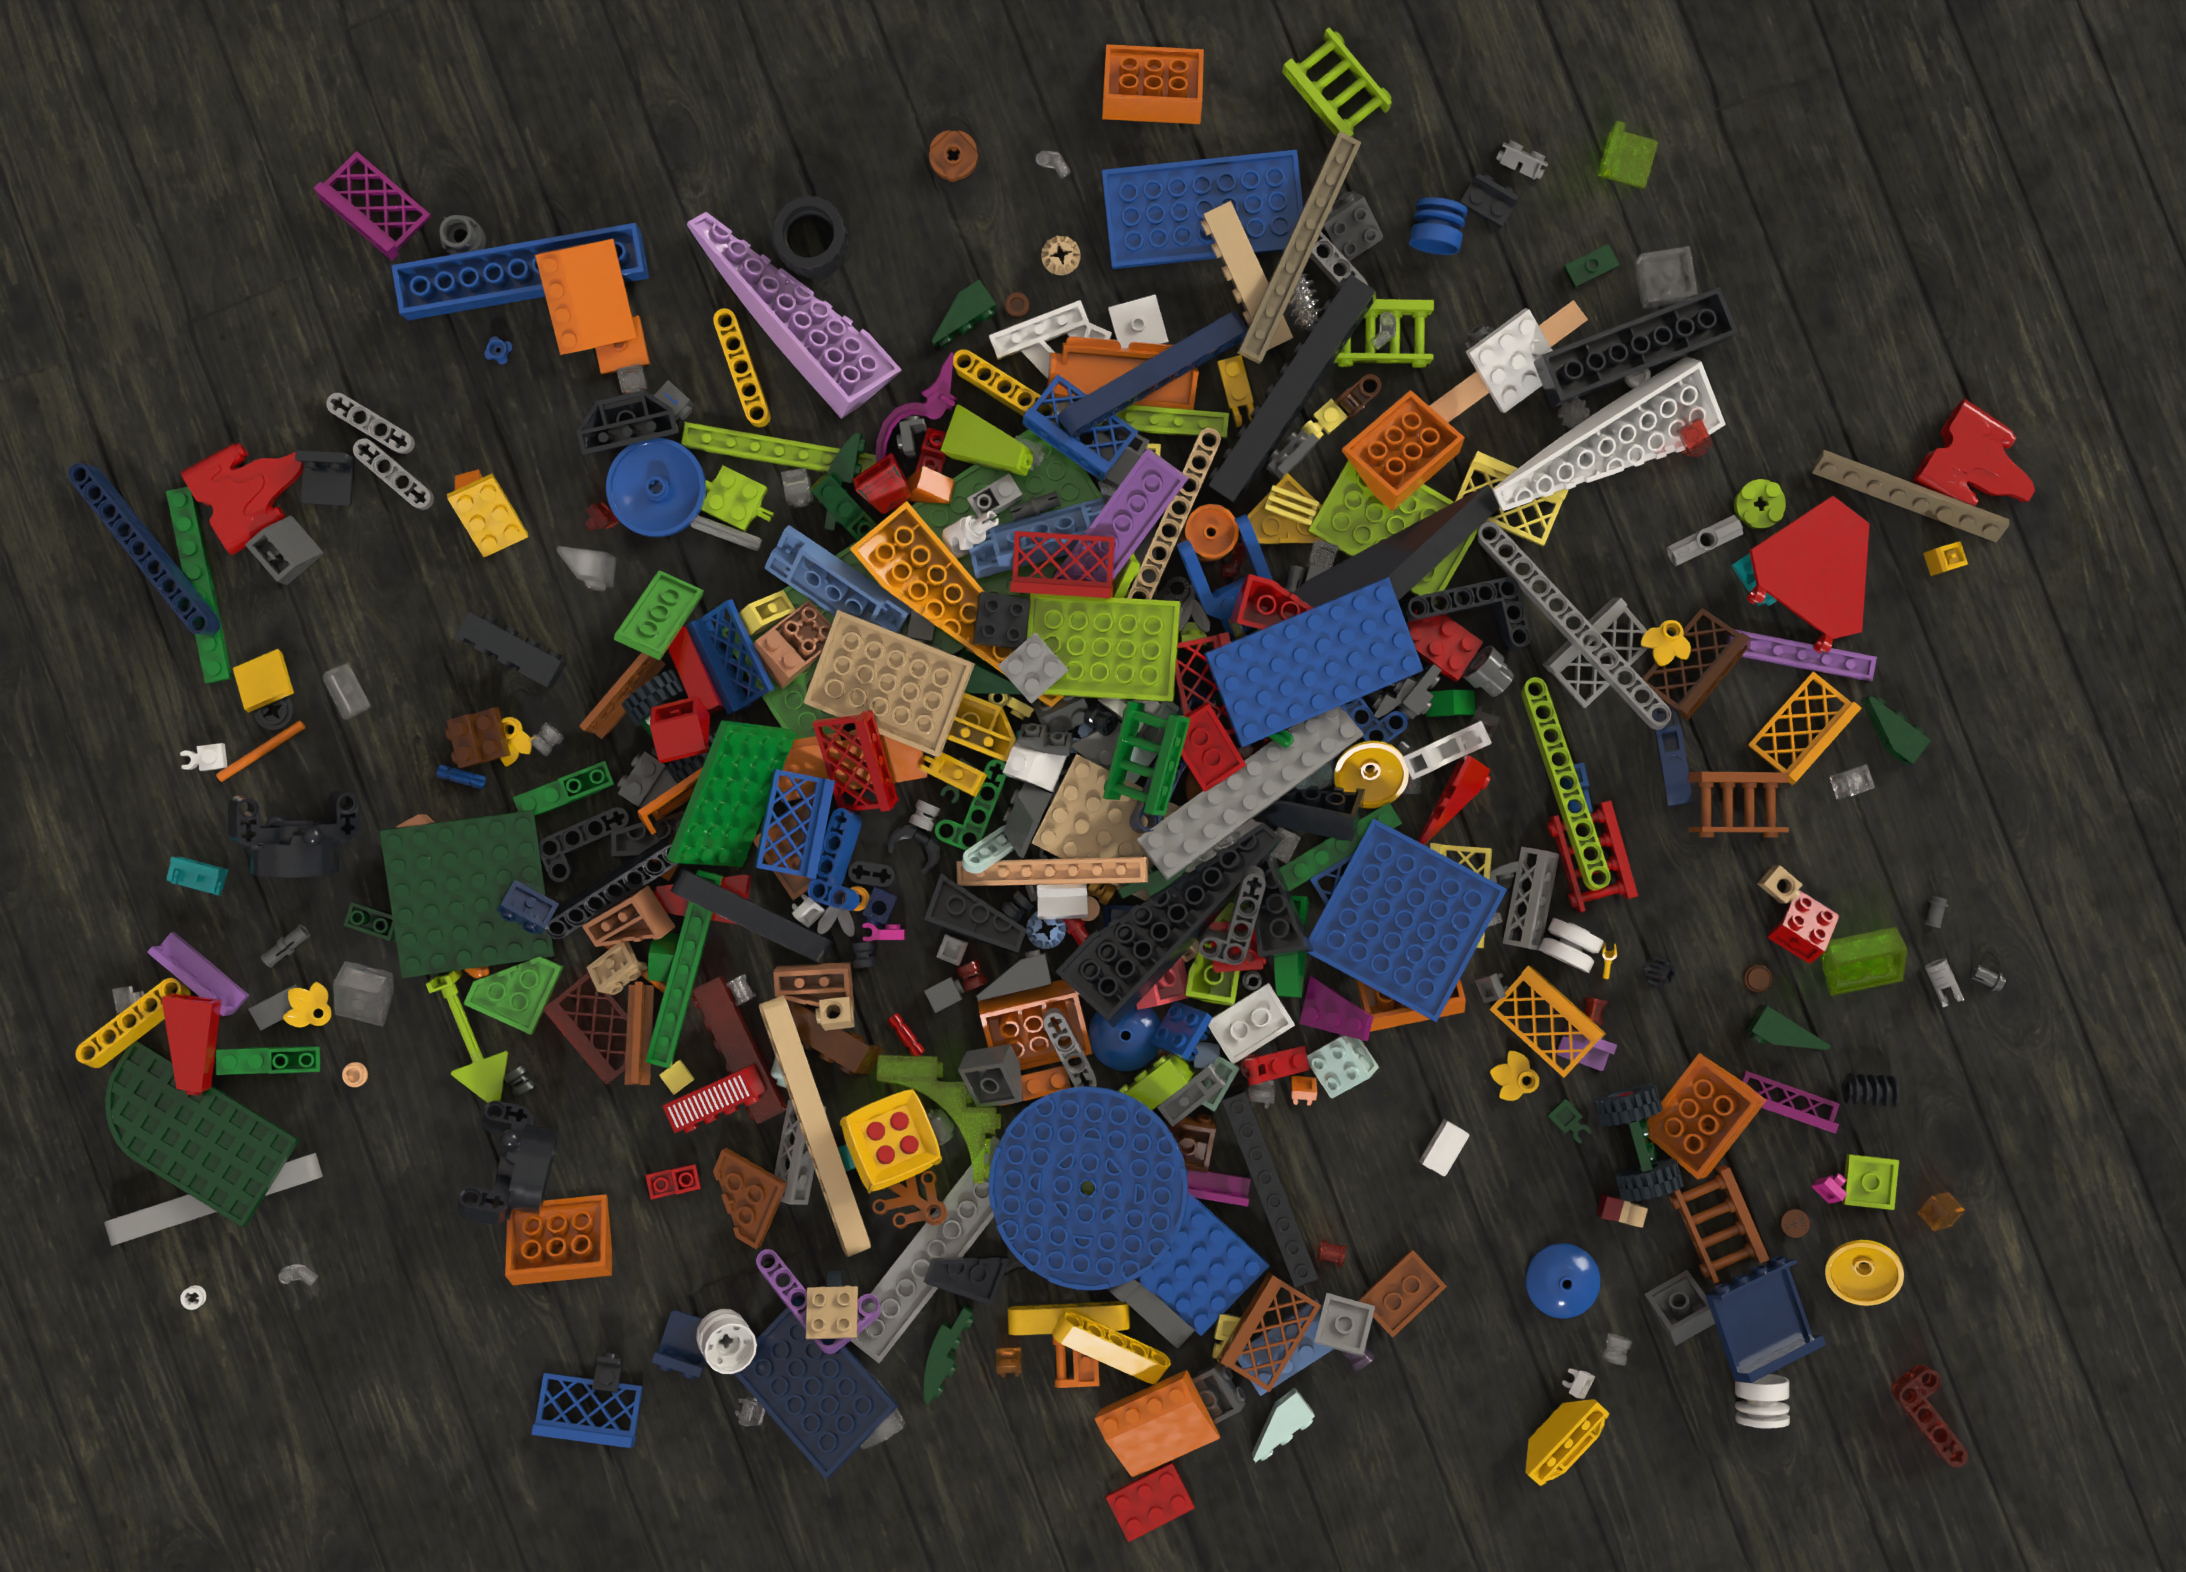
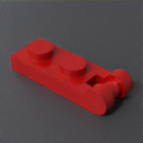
[1244,1046,1310,1085]

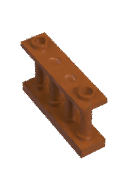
[1688,772,1789,837]
[1669,1164,1770,1283]

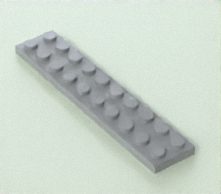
[1137,706,1364,881]
[851,1135,1000,1363]

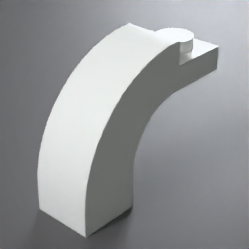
[1403,721,1492,779]

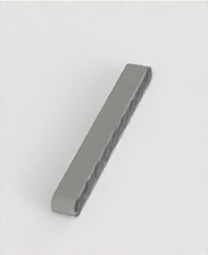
[104,1153,323,1246]

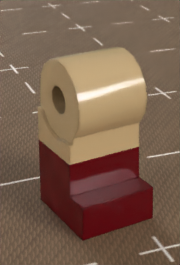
[1596,1193,1648,1227]

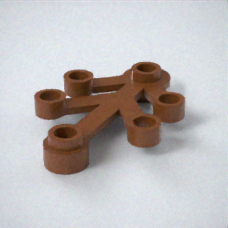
[872,1171,947,1229]

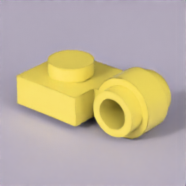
[1300,399,1348,439]
[988,694,1035,720]
[1212,1313,1241,1362]

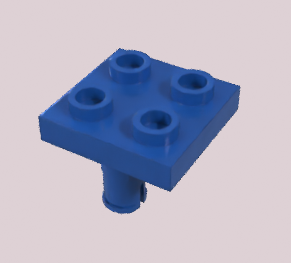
[1149,1001,1212,1062]

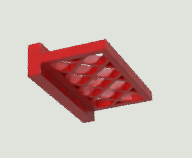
[1010,531,1115,598]
[1175,632,1235,735]
[812,710,898,812]

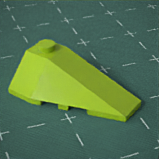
[1185,902,1249,1006]

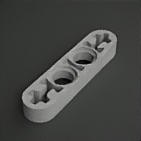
[1309,232,1368,286]
[326,393,415,454]
[353,439,434,510]
[1043,1008,1097,1087]

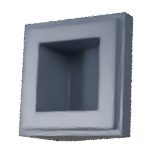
[1193,1042,1220,1069]

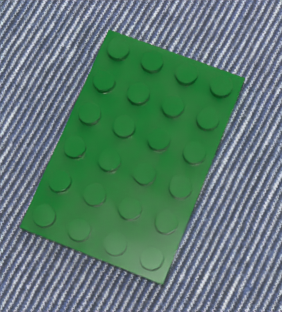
[667,720,797,867]

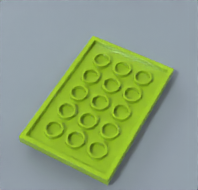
[1307,460,1483,606]
[1027,593,1181,703]

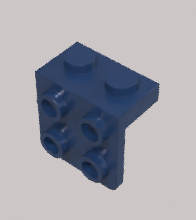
[652,1310,707,1379]

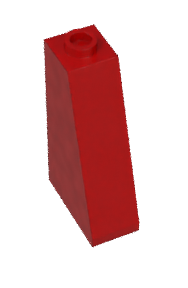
[668,626,725,716]
[652,875,752,924]
[162,993,222,1095]

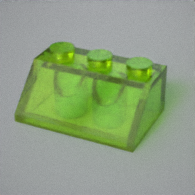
[1821,927,1907,996]

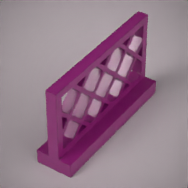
[314,151,431,261]

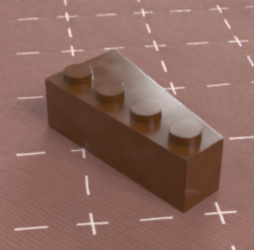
[786,1000,884,1076]

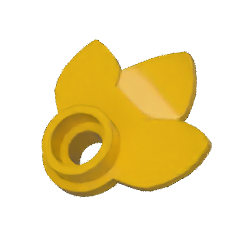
[1641,620,1691,666]
[500,717,532,766]
[283,982,332,1028]
[1490,1051,1539,1101]

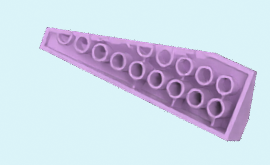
[687,212,902,419]

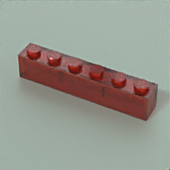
[692,976,787,1124]

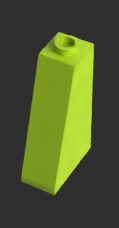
[941,405,1034,476]

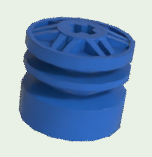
[1409,197,1468,255]

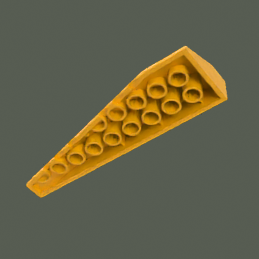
[850,501,1064,707]

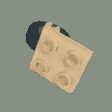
[806,1271,858,1339]

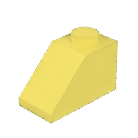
[739,590,796,637]

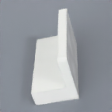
[1037,884,1088,920]
[1419,1119,1469,1176]

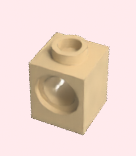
[1757,865,1802,904]
[816,997,855,1031]

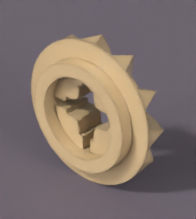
[1041,236,1080,275]

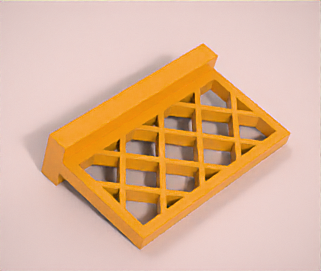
[1748,671,1861,785]
[1490,966,1606,1078]

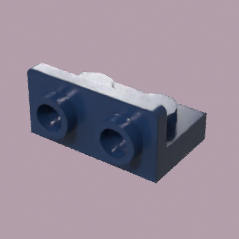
[496,880,559,934]

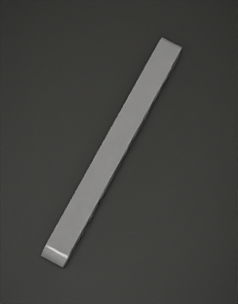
[1477,521,1671,730]

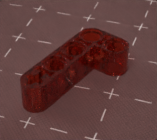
[1891,1364,1968,1468]

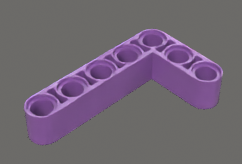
[756,1249,881,1354]

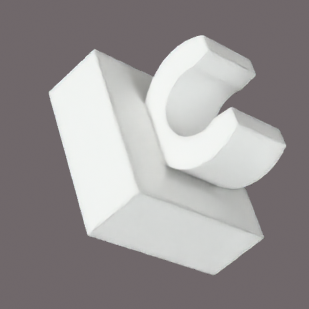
[792,894,826,928]
[1562,1369,1595,1399]

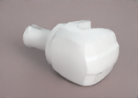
[942,511,999,559]

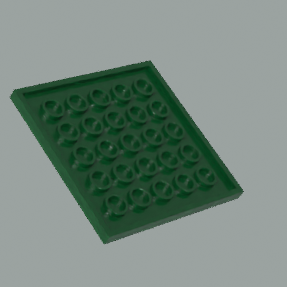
[380,809,554,978]

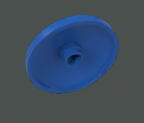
[606,438,706,537]

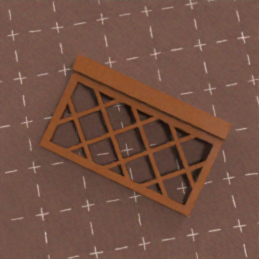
[579,653,667,740]
[625,982,654,1085]
[1217,1272,1321,1392]

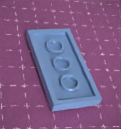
[1237,1299,1333,1396]

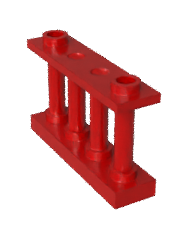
[1548,800,1638,912]

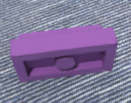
[1556,1026,1617,1071]

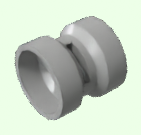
[909,799,941,831]

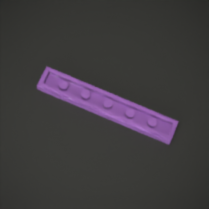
[1727,629,1877,682]

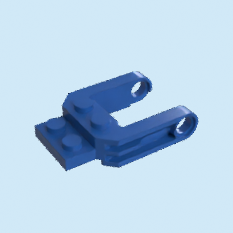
[1177,514,1273,636]

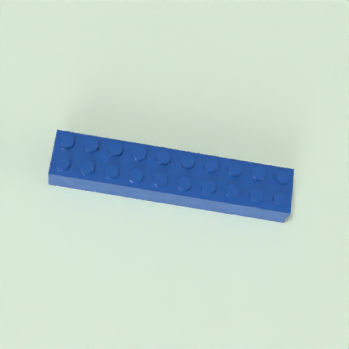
[391,223,649,320]

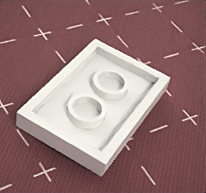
[1208,983,1295,1064]

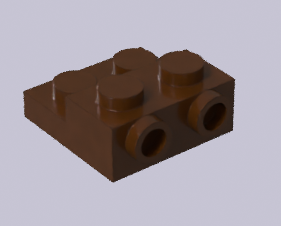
[445,707,510,768]
[1165,1113,1216,1173]

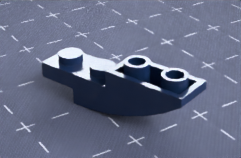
[1652,705,1693,807]

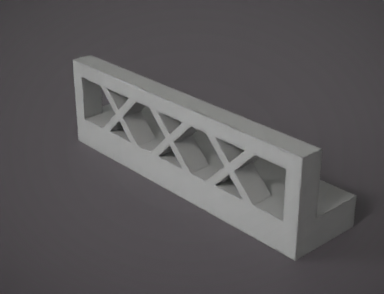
[1503,847,1559,951]
[774,1100,826,1205]

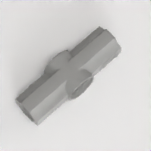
[1666,515,1744,566]

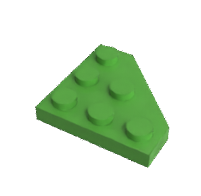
[464,957,564,1035]

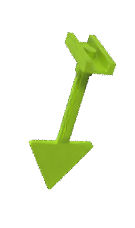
[426,970,508,1103]

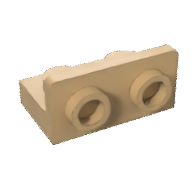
[587,941,648,995]

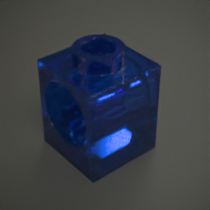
[863,887,899,927]

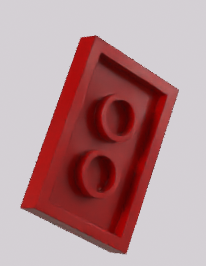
[1406,608,1483,682]
[1181,702,1246,792]
[1106,1461,1195,1542]

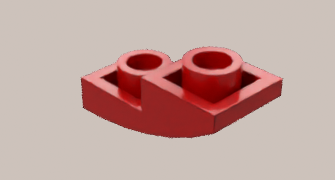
[915,428,947,474]
[645,1164,701,1200]

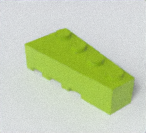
[1118,1053,1196,1110]

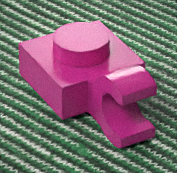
[863,923,906,942]

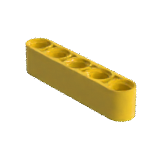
[713,309,771,428]
[953,350,1055,423]
[76,978,191,1068]
[1007,1301,1130,1335]
[1052,1311,1170,1384]

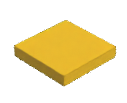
[233,649,294,713]

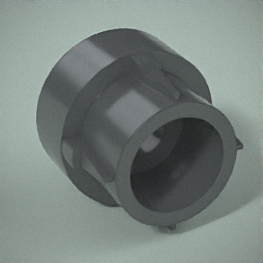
[440,215,486,255]
[1462,645,1514,697]

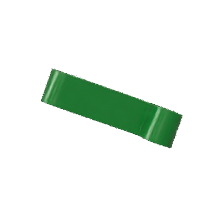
[935,759,1007,850]

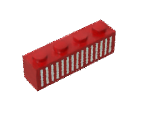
[662,1064,766,1133]

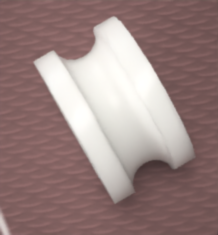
[180,1285,206,1310]

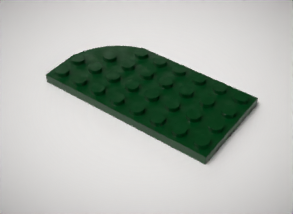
[105,1040,300,1227]

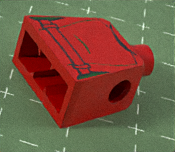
[853,453,912,514]

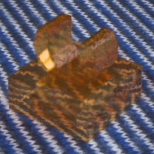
[996,1347,1022,1378]

